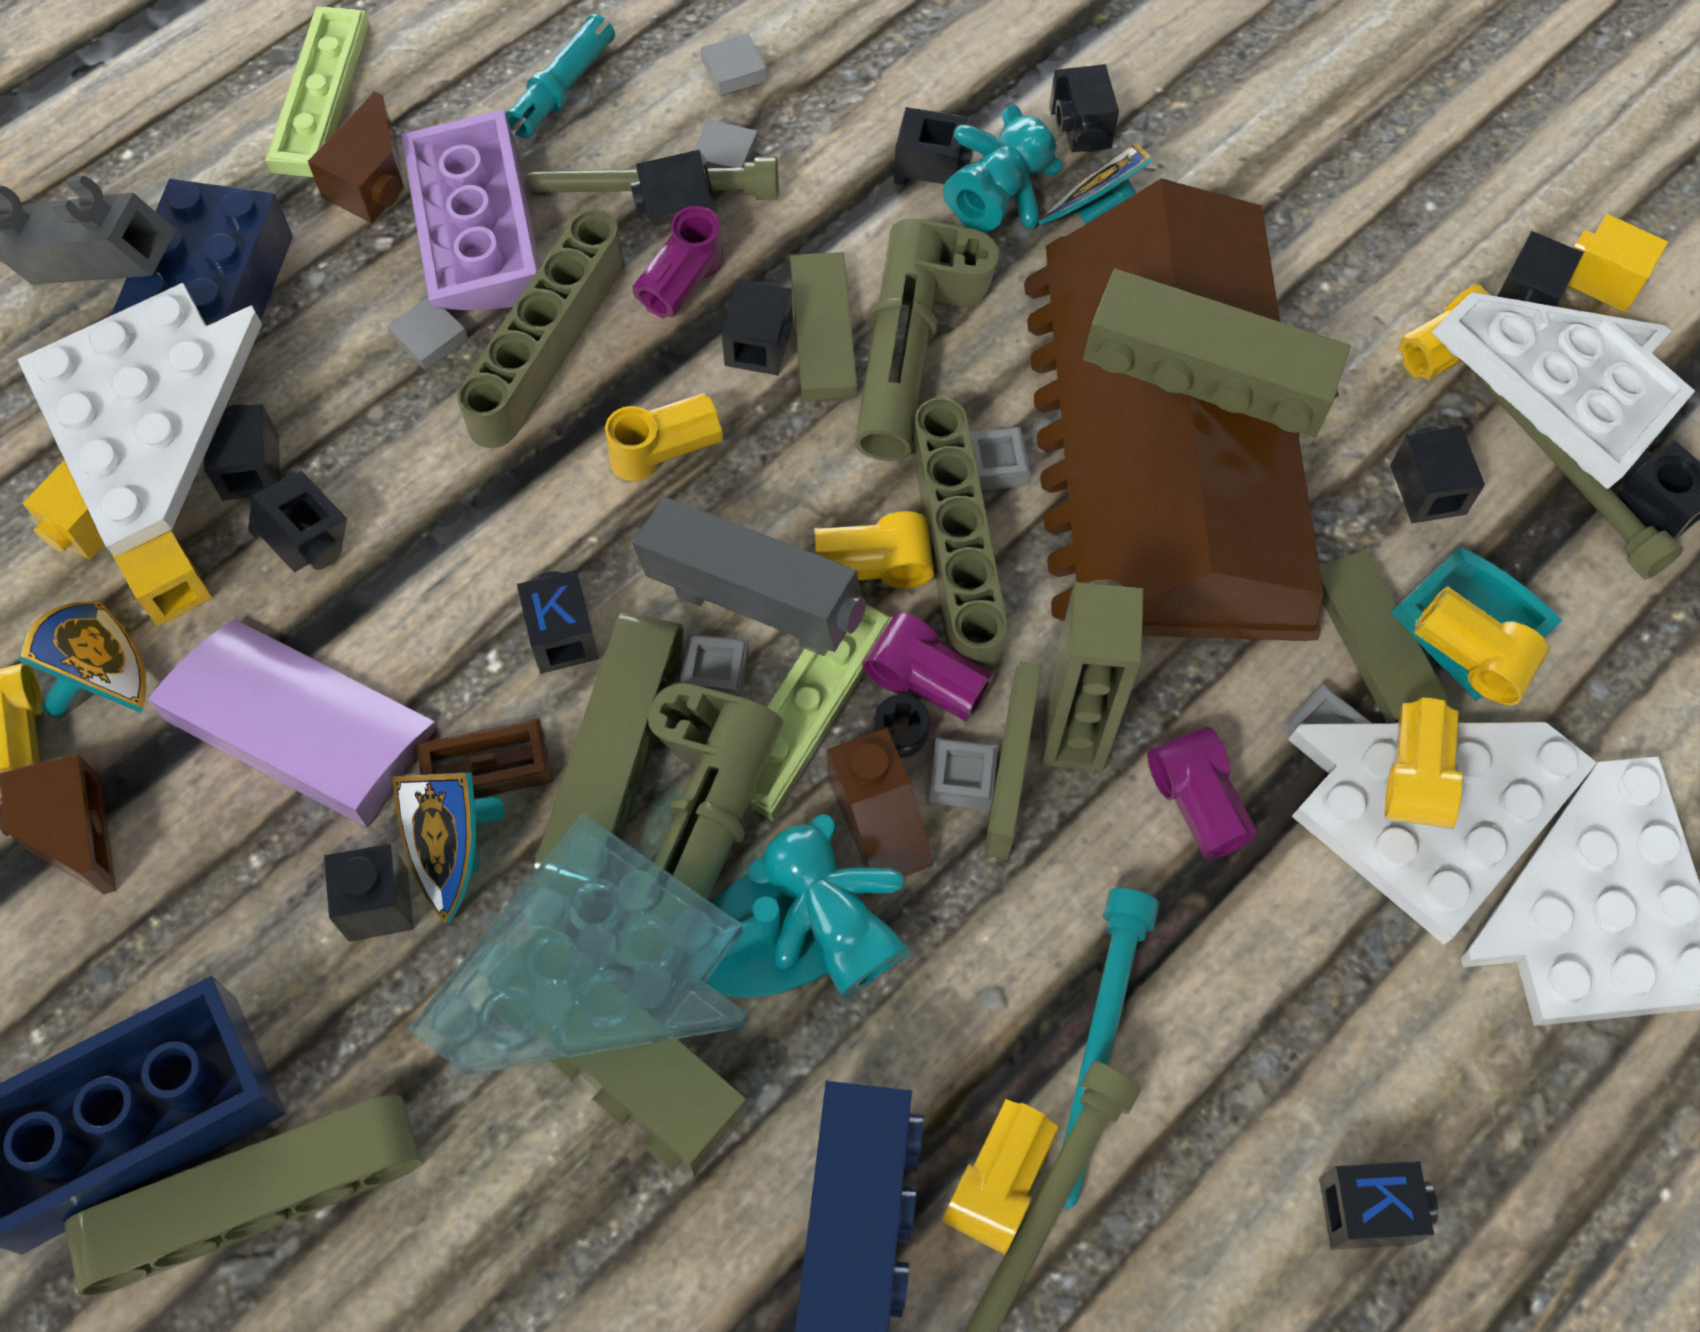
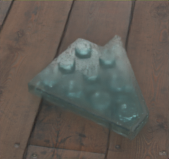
[408,813,749,1075]

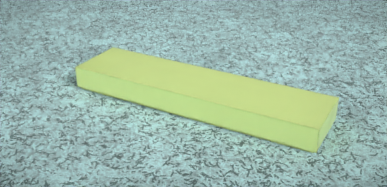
[265,6,369,177]
[748,604,893,821]

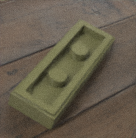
[790,252,857,401]
[1319,550,1450,724]
[984,661,1042,860]

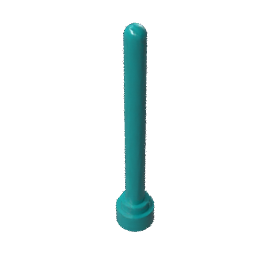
[1062,888,1160,1209]

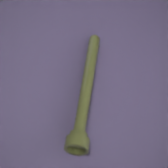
[525,156,779,200]
[1477,374,1684,580]
[964,1061,1142,1332]

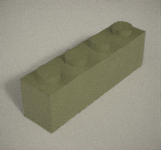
[1082,268,1351,438]
[1042,580,1143,771]
[489,925,749,1177]

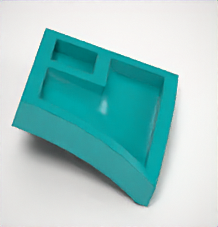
[1389,547,1563,701]

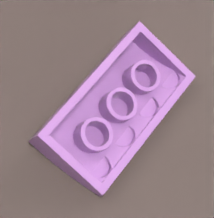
[401,109,540,310]
[147,619,438,828]

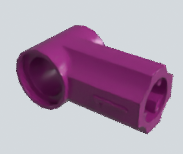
[632,206,724,319]
[862,612,994,722]
[1147,726,1258,859]

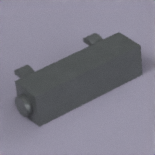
[0,176,177,284]
[632,496,866,656]

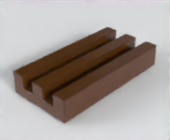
[416,718,552,799]

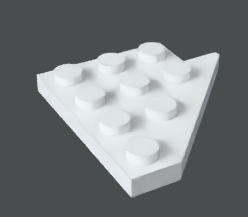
[17,283,262,557]
[1432,292,1695,489]
[1288,722,1597,945]
[1460,756,1700,1026]

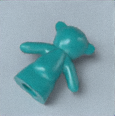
[943,104,1062,233]
[747,814,911,998]

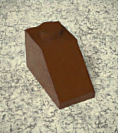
[308,91,404,223]
[827,728,933,877]
[0,753,116,894]

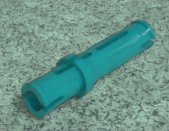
[505,14,615,139]

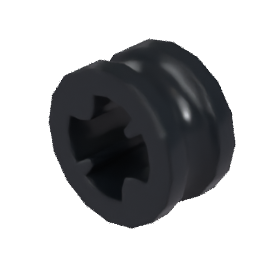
[873,694,930,757]

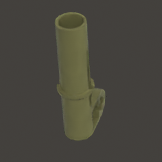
[855,218,999,461]
[610,683,784,989]

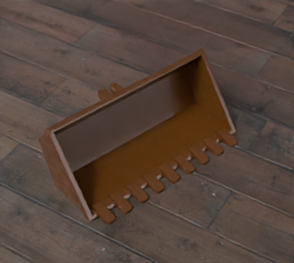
[1024,178,1339,641]

